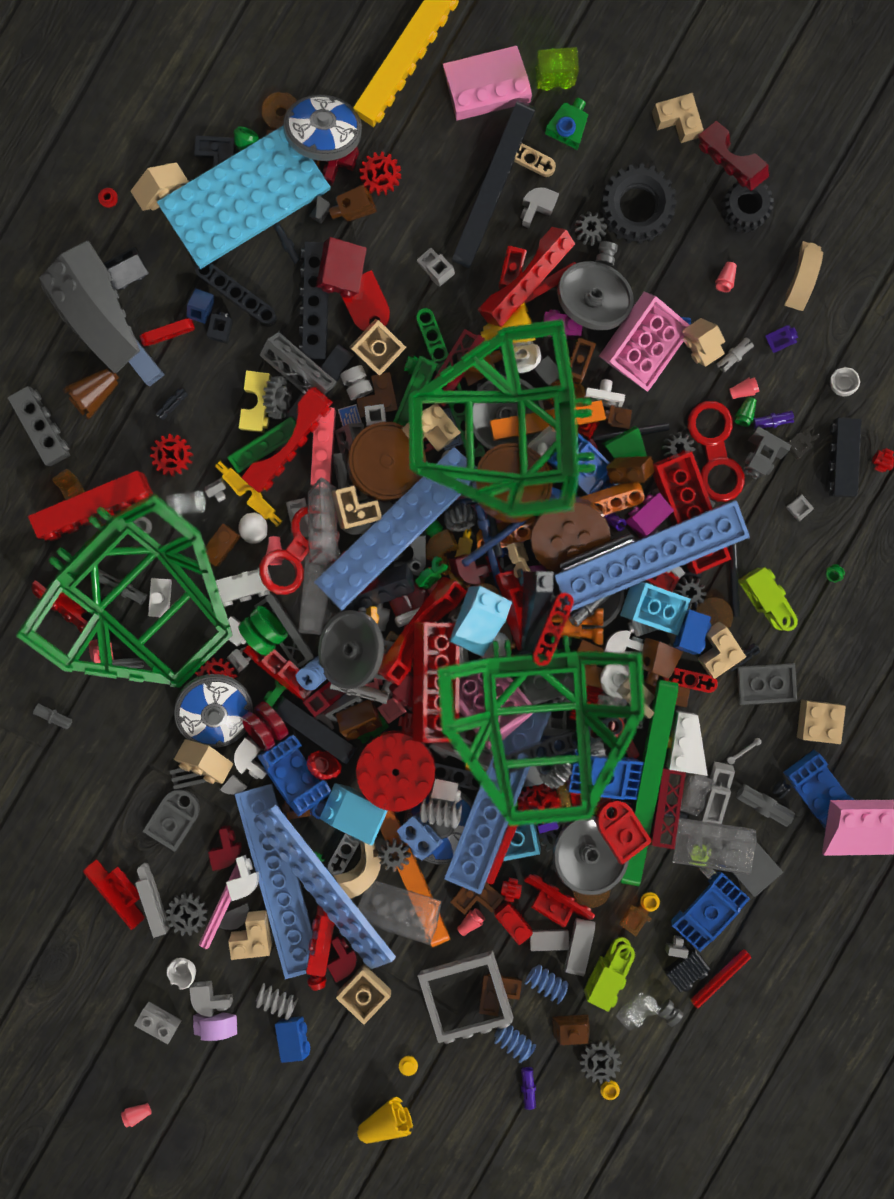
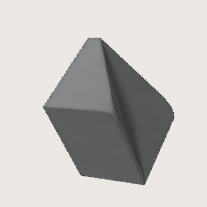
[309,196,330,224]

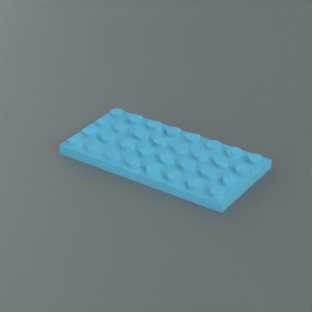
[157,125,331,269]

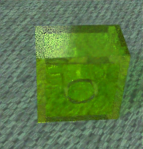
[535,47,579,90]

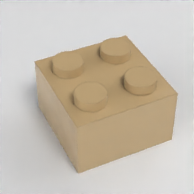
[350,319,406,376]
[797,700,846,744]
[336,964,392,1024]

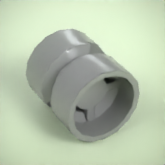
[340,365,373,401]

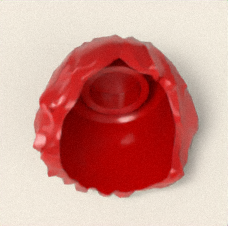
[307,750,341,780]

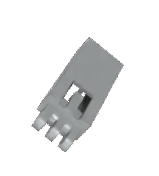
[135,863,170,938]

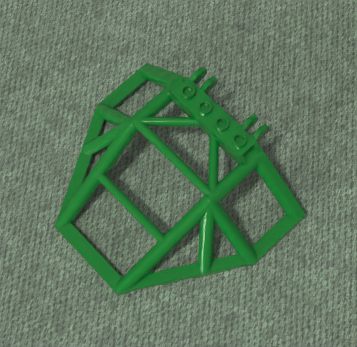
[409,319,595,517]
[17,494,233,688]
[438,635,645,826]

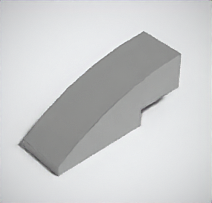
[702,761,735,826]

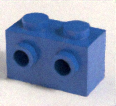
[673,610,711,655]
[275,1016,310,1063]

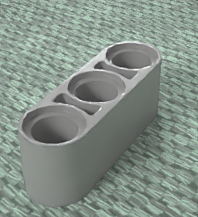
[564,918,595,976]

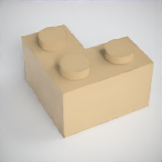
[652,93,703,143]
[131,162,189,211]
[682,318,725,367]
[402,403,461,452]
[331,486,382,529]
[698,621,746,679]
[174,739,233,784]
[229,910,272,960]

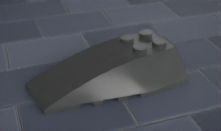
[39,241,140,373]

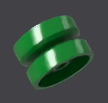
[238,606,288,656]

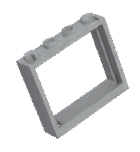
[418,950,514,1044]

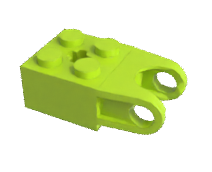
[738,567,798,631]
[584,937,635,1012]

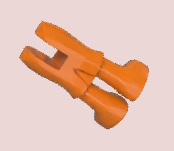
[548,608,603,645]

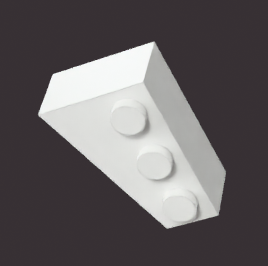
[216,568,272,607]
[666,710,708,776]

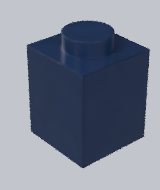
[187,289,214,324]

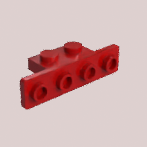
[32,580,88,632]
[83,860,145,930]
[524,874,595,928]
[306,905,335,977]

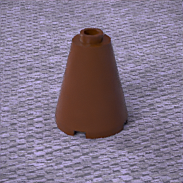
[63,369,119,419]

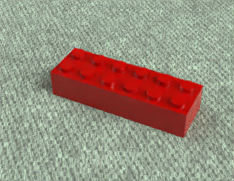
[653,450,731,574]
[28,471,153,541]
[413,623,460,743]

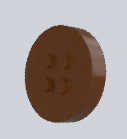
[347,422,426,501]
[472,443,553,523]
[531,497,610,573]

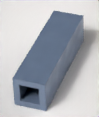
[129,338,165,386]

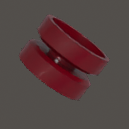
[240,701,288,751]

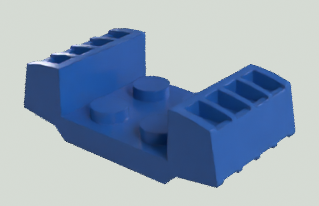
[547,433,620,506]
[258,735,331,817]
[783,749,854,829]
[566,751,644,800]
[671,871,750,952]

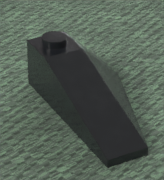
[521,571,557,650]

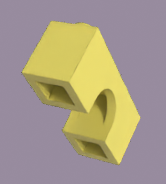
[239,371,272,433]

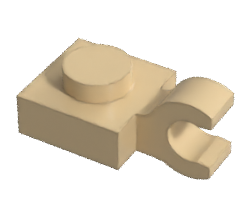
[507,542,530,578]

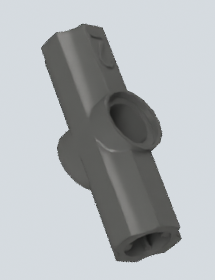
[736,784,795,827]

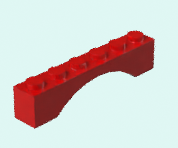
[478,227,575,327]
[241,387,333,493]
[378,577,467,686]

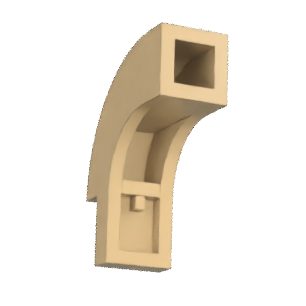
[784,241,823,311]
[334,841,381,899]

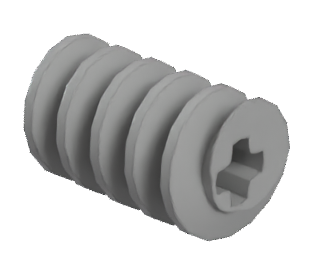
[420,799,462,828]
[256,983,298,1020]

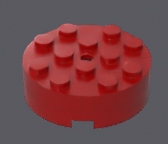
[356,730,435,812]

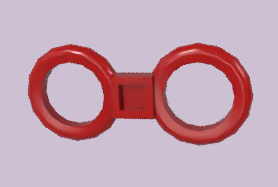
[688,401,745,502]
[259,506,334,595]

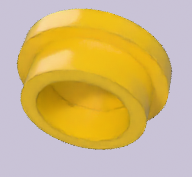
[640,892,660,912]
[399,1056,418,1076]
[600,1080,620,1100]

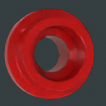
[98,188,118,208]
[307,975,327,991]

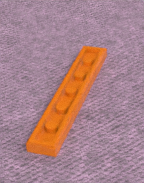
[489,400,606,441]

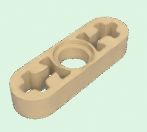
[514,143,556,177]

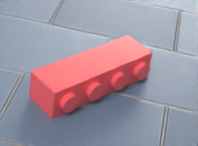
[311,408,336,487]

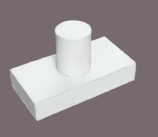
[584,379,625,408]
[528,425,556,456]
[148,578,172,617]

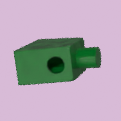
[545,98,588,150]
[603,426,647,459]

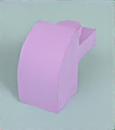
[193,1012,237,1041]

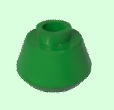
[234,127,259,151]

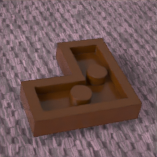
[356,372,398,418]
[450,882,504,915]
[479,974,522,1016]

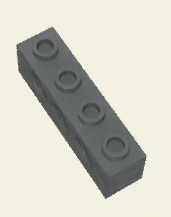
[7,386,71,467]

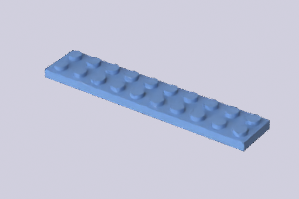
[314,447,476,610]
[554,500,750,611]
[444,711,552,894]
[235,783,313,979]
[253,805,396,969]

